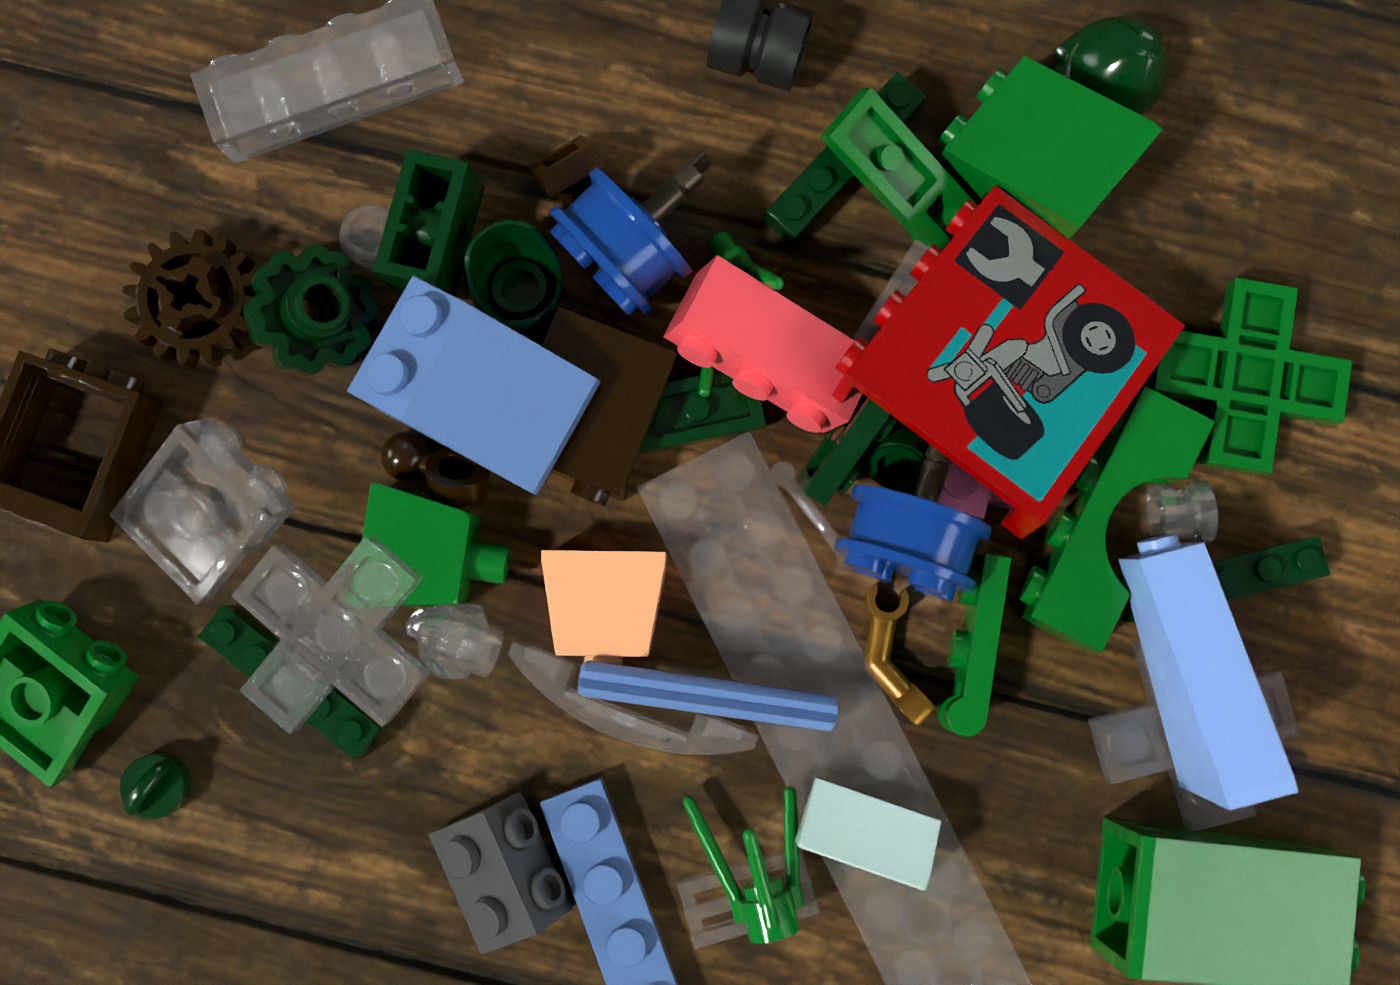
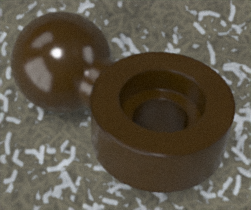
[381,431,490,508]

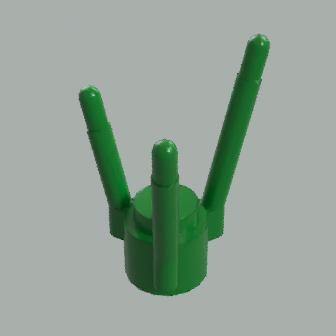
[682,786,805,944]

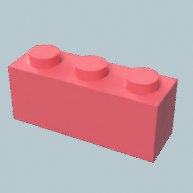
[663,255,862,433]

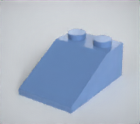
[347,276,600,496]

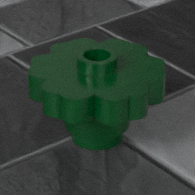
[243,244,378,376]

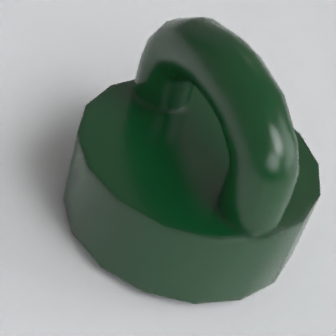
[865,425,928,490]
[120,753,192,819]

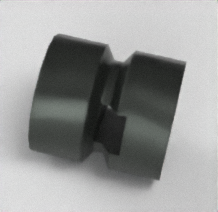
[707,0,814,92]

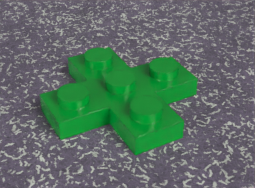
[1148,278,1352,476]

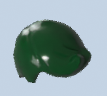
[1053,16,1169,115]
[464,219,563,337]

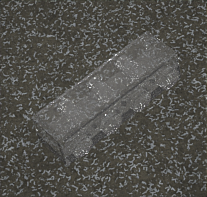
[190,0,464,164]

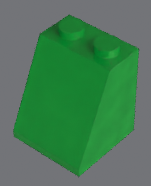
[936,56,1163,239]

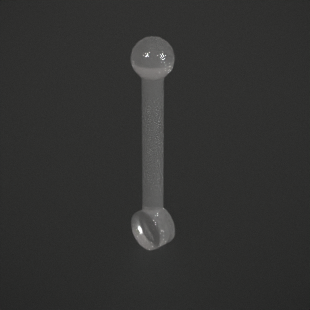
[770,461,854,571]

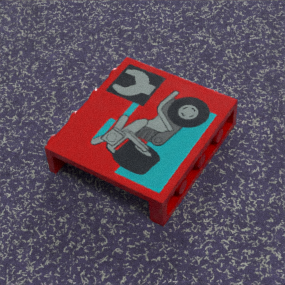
[832,185,1186,540]

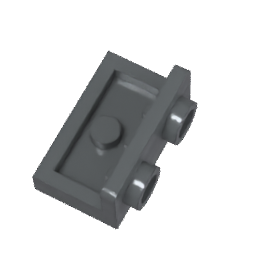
[428,792,572,955]

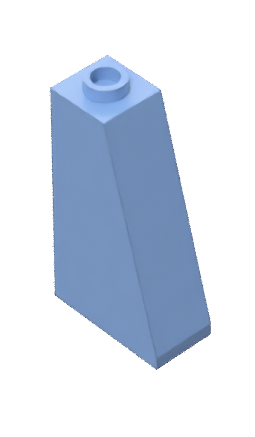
[1118,533,1298,810]

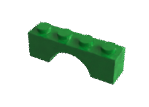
[1017,386,1215,653]

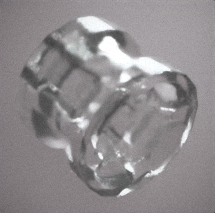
[1145,480,1218,543]

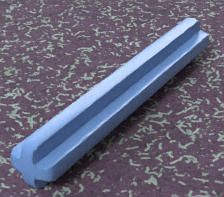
[578,660,839,731]

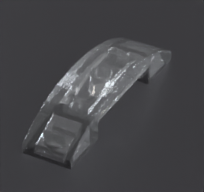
[508,641,759,755]

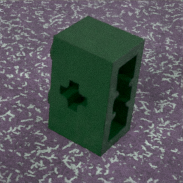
[373,149,485,297]

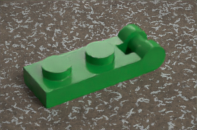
[820,87,973,253]
[937,553,1011,737]

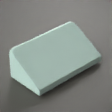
[795,777,941,891]

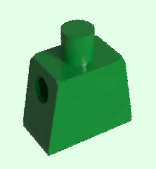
[351,483,511,608]

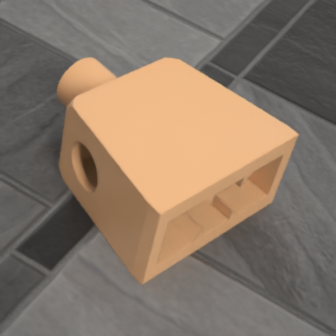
[541,550,667,665]

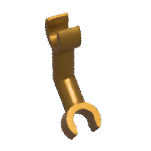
[863,583,937,726]

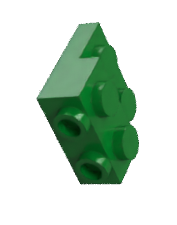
[0,598,139,788]

